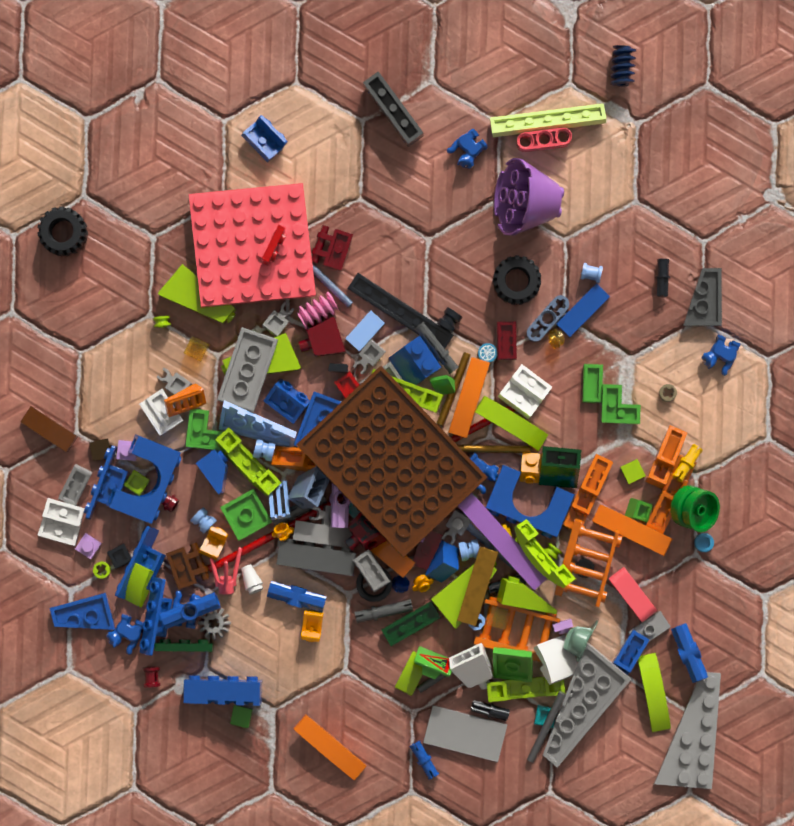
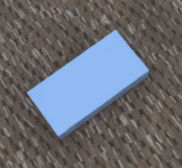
[345,311,385,352]

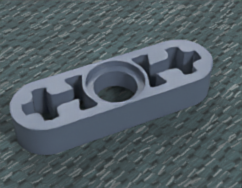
[526,295,569,342]

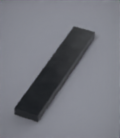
[347,273,454,349]

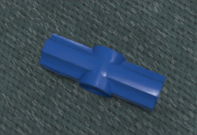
[267,581,327,612]
[160,592,221,629]
[671,623,708,683]

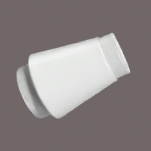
[241,565,263,595]

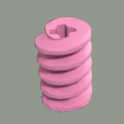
[298,292,340,330]

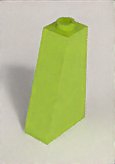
[158,264,236,324]
[221,333,302,375]
[431,562,497,629]

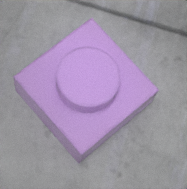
[116,440,137,461]
[75,533,102,559]
[552,619,573,634]

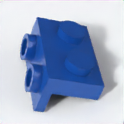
[241,115,287,163]

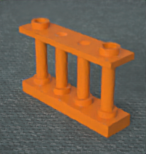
[554,518,622,607]
[473,596,560,662]

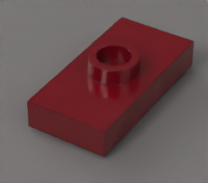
[497,321,517,360]
[413,531,442,570]

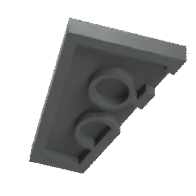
[683,268,722,326]

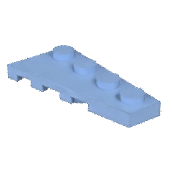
[219,401,297,447]

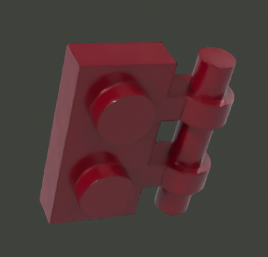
[311,225,353,271]

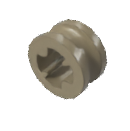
[659,384,677,402]

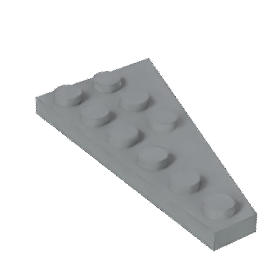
[543,642,631,768]
[653,672,721,789]

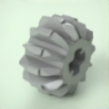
[198,608,231,639]

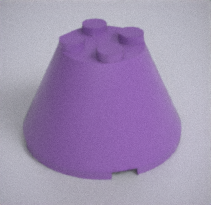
[494,158,564,236]

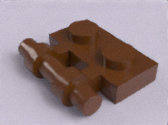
[166,542,210,590]

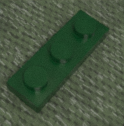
[381,601,441,646]
[154,639,214,652]

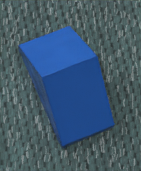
[425,541,459,583]

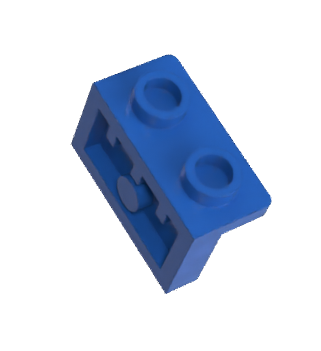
[263,379,310,424]

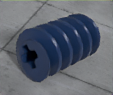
[610,45,636,87]

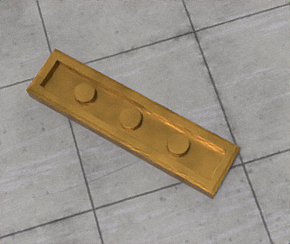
[457,546,498,626]

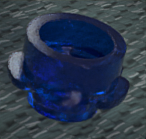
[392,575,410,593]

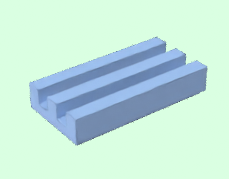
[269,480,291,520]

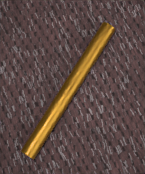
[437,352,471,426]
[457,445,530,453]

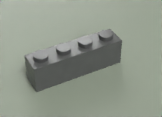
[363,71,424,147]
[276,539,357,576]

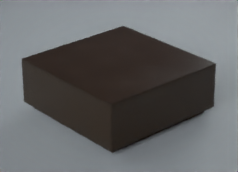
[89,438,110,461]

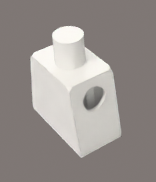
[449,643,493,690]

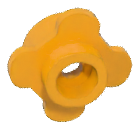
[272,522,294,541]
[412,575,434,593]

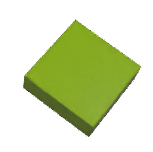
[620,459,646,484]
[123,470,150,496]

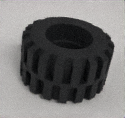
[37,206,88,257]
[493,255,541,305]

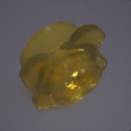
[548,329,564,349]

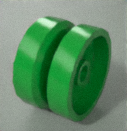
[670,485,720,532]

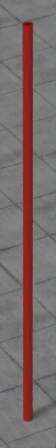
[208,406,516,573]

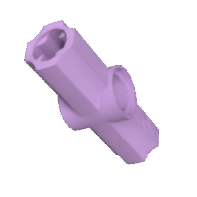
[329,483,350,528]

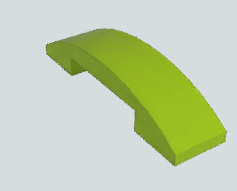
[372,369,444,413]
[475,396,548,451]
[215,427,281,496]
[514,519,576,588]
[637,653,671,732]
[487,676,565,702]

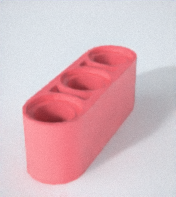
[516,128,572,152]
[608,567,657,623]

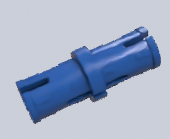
[409,740,439,780]

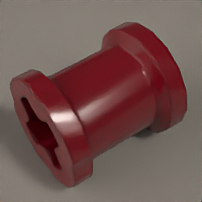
[142,666,161,688]

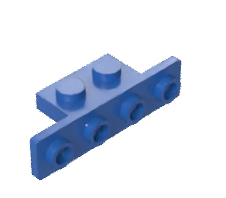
[84,446,129,519]
[115,526,166,599]
[139,577,173,656]

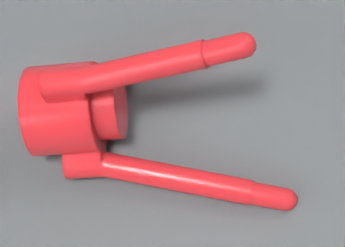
[210,547,242,595]

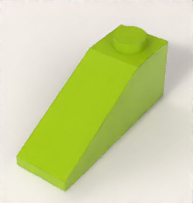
[497,576,557,614]

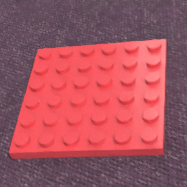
[189,183,316,308]

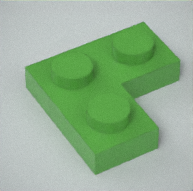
[601,384,641,424]
[186,409,223,451]

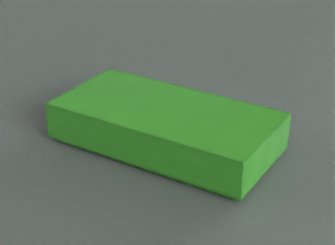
[582,364,603,403]

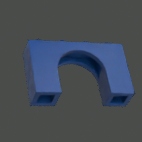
[106,434,181,524]
[485,465,575,539]

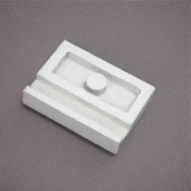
[139,389,184,436]

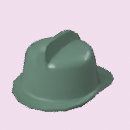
[563,620,598,662]

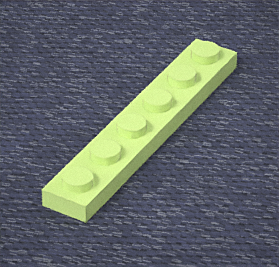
[490,103,606,137]

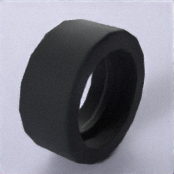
[356,567,392,602]

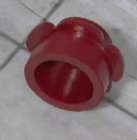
[162,494,179,512]

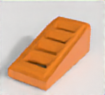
[164,383,206,417]

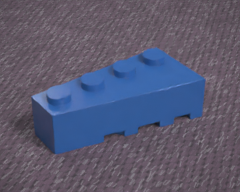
[183,675,262,706]

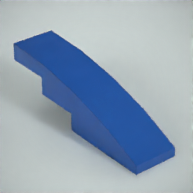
[612,630,649,676]

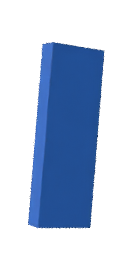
[556,283,610,338]

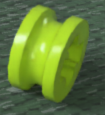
[153,316,171,328]
[544,542,562,560]
[93,561,111,579]

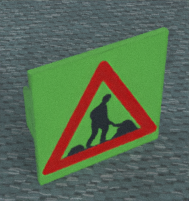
[414,646,451,679]

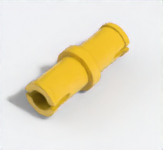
[672,444,703,482]

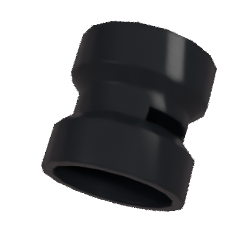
[437,307,463,333]

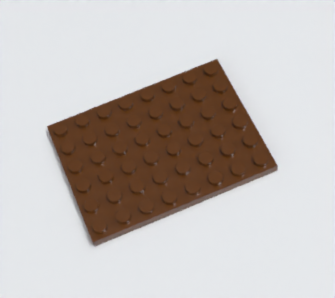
[296,366,488,558]

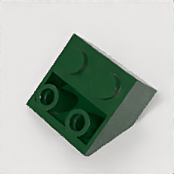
[538,446,582,488]

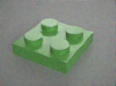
[220,489,272,541]
[493,647,533,683]

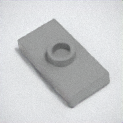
[58,464,93,506]
[353,550,390,592]
[628,611,671,641]

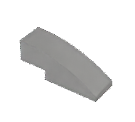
[293,520,352,548]

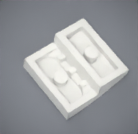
[498,364,552,419]
[38,498,85,546]
[533,634,577,685]

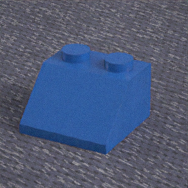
[388,336,442,385]
[196,449,228,495]

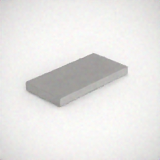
[217,327,278,413]
[423,705,507,762]

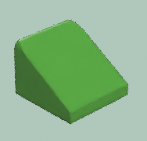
[430,375,455,395]
[625,498,653,523]
[230,705,253,728]

